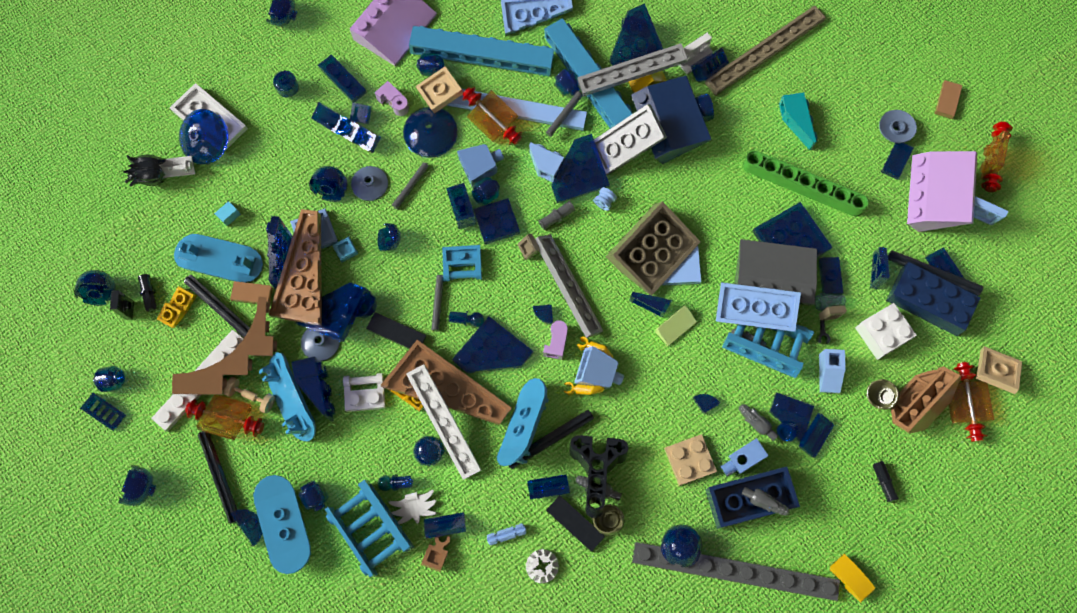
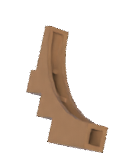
[172,297,277,395]

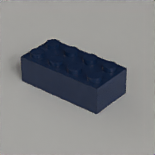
[886,262,980,336]
[705,467,800,529]

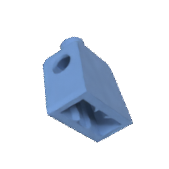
[457,144,504,188]
[720,438,768,477]

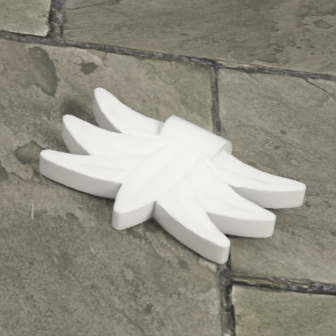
[389,490,437,524]

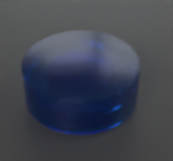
[777,421,799,442]

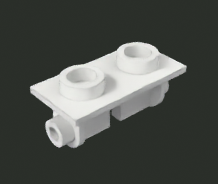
[160,156,195,178]

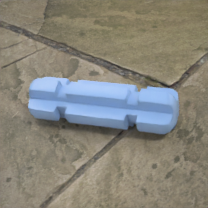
[487,523,526,545]

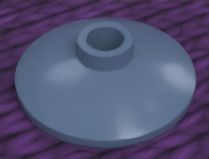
[879,110,917,143]
[351,166,388,201]
[301,323,340,361]

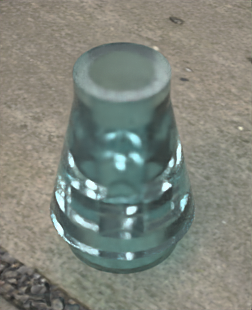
[815,293,846,311]

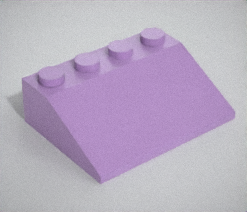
[350,0,437,66]
[907,151,977,232]

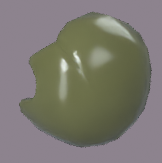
[866,379,900,410]
[592,504,625,536]

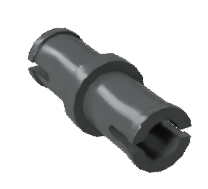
[538,201,576,231]

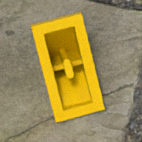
[628,71,667,93]

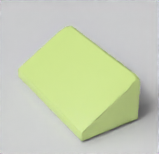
[655,306,697,346]

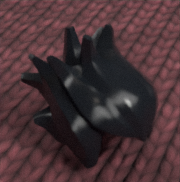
[123,154,166,187]

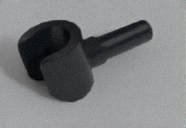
[816,320,831,344]

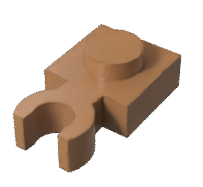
[421,532,450,573]

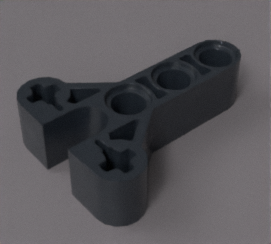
[569,435,629,518]

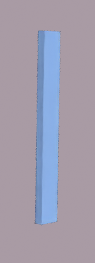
[447,89,587,131]

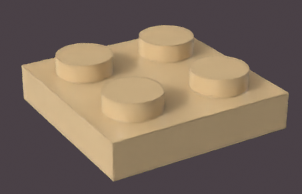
[415,67,464,114]
[976,346,1022,394]
[664,434,717,486]

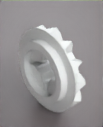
[526,549,559,583]

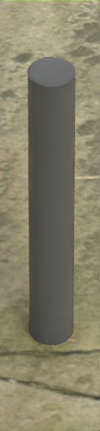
[546,91,583,137]
[392,162,429,210]
[431,275,444,332]

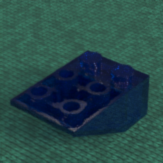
[291,356,336,421]

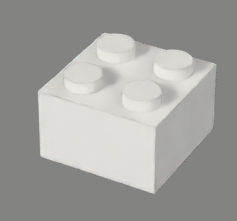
[855,303,917,360]

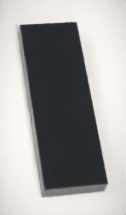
[366,312,427,349]
[546,495,605,552]

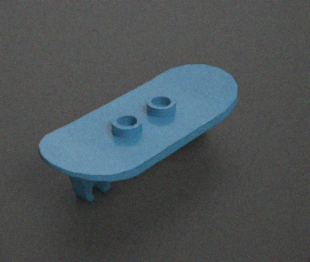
[174,234,263,283]
[259,352,316,441]
[497,378,549,466]
[253,475,311,574]

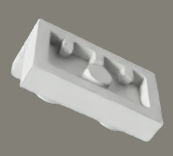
[679,32,715,74]

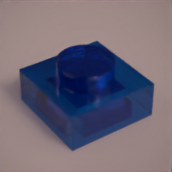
[350,102,372,124]

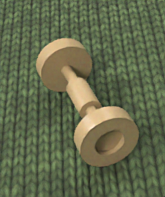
[223,377,275,414]

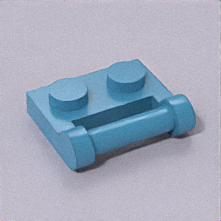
[442,245,482,281]

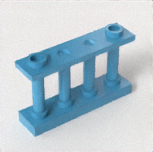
[722,324,814,378]
[325,480,414,577]

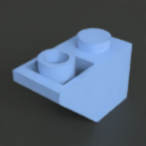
[529,142,564,183]
[819,349,845,394]

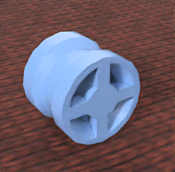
[593,187,617,211]

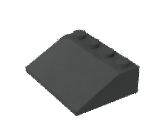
[735,239,817,306]

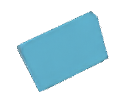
[214,201,241,226]

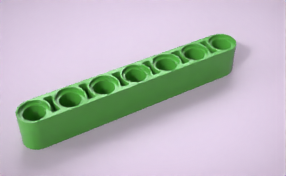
[743,150,868,216]

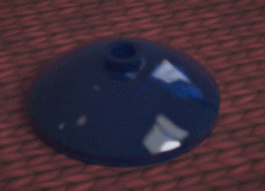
[403,107,458,158]
[179,109,228,164]

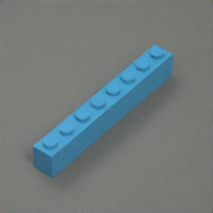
[545,18,632,129]
[409,26,554,76]

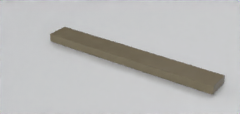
[705,5,826,96]

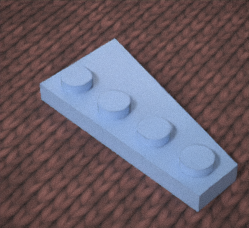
[501,0,573,36]

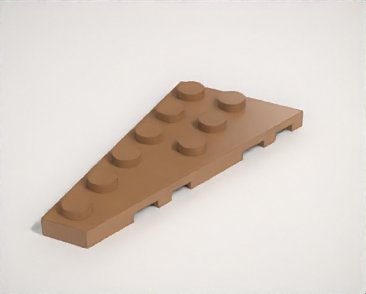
[269,209,322,326]
[381,340,512,425]

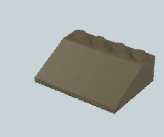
[605,201,700,296]

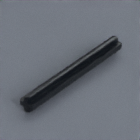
[888,250,984,296]
[184,275,250,338]
[508,410,594,470]
[197,430,240,524]

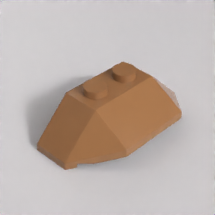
[891,366,961,434]

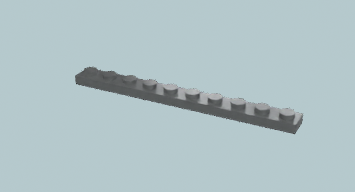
[632,542,840,601]

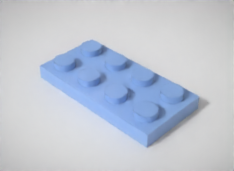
[716,282,801,332]

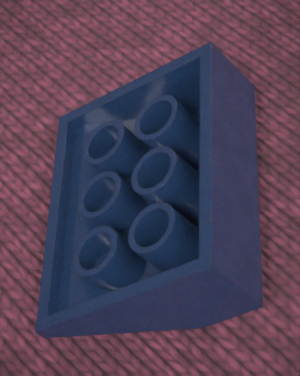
[631,75,712,164]

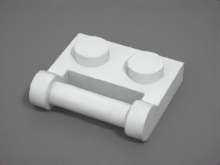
[343,373,385,412]

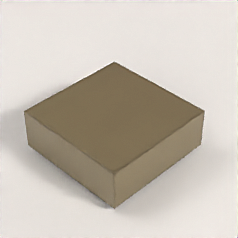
[518,234,540,260]
[819,305,847,320]

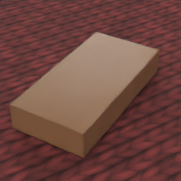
[934,80,962,119]
[230,281,273,304]

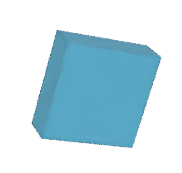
[332,237,358,262]

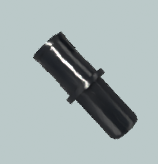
[138,274,157,312]
[873,461,899,502]

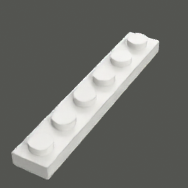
[151,330,243,432]
[406,364,481,480]

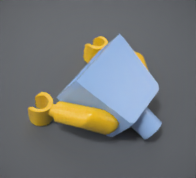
[564,337,624,395]

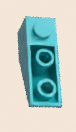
[779,92,817,150]

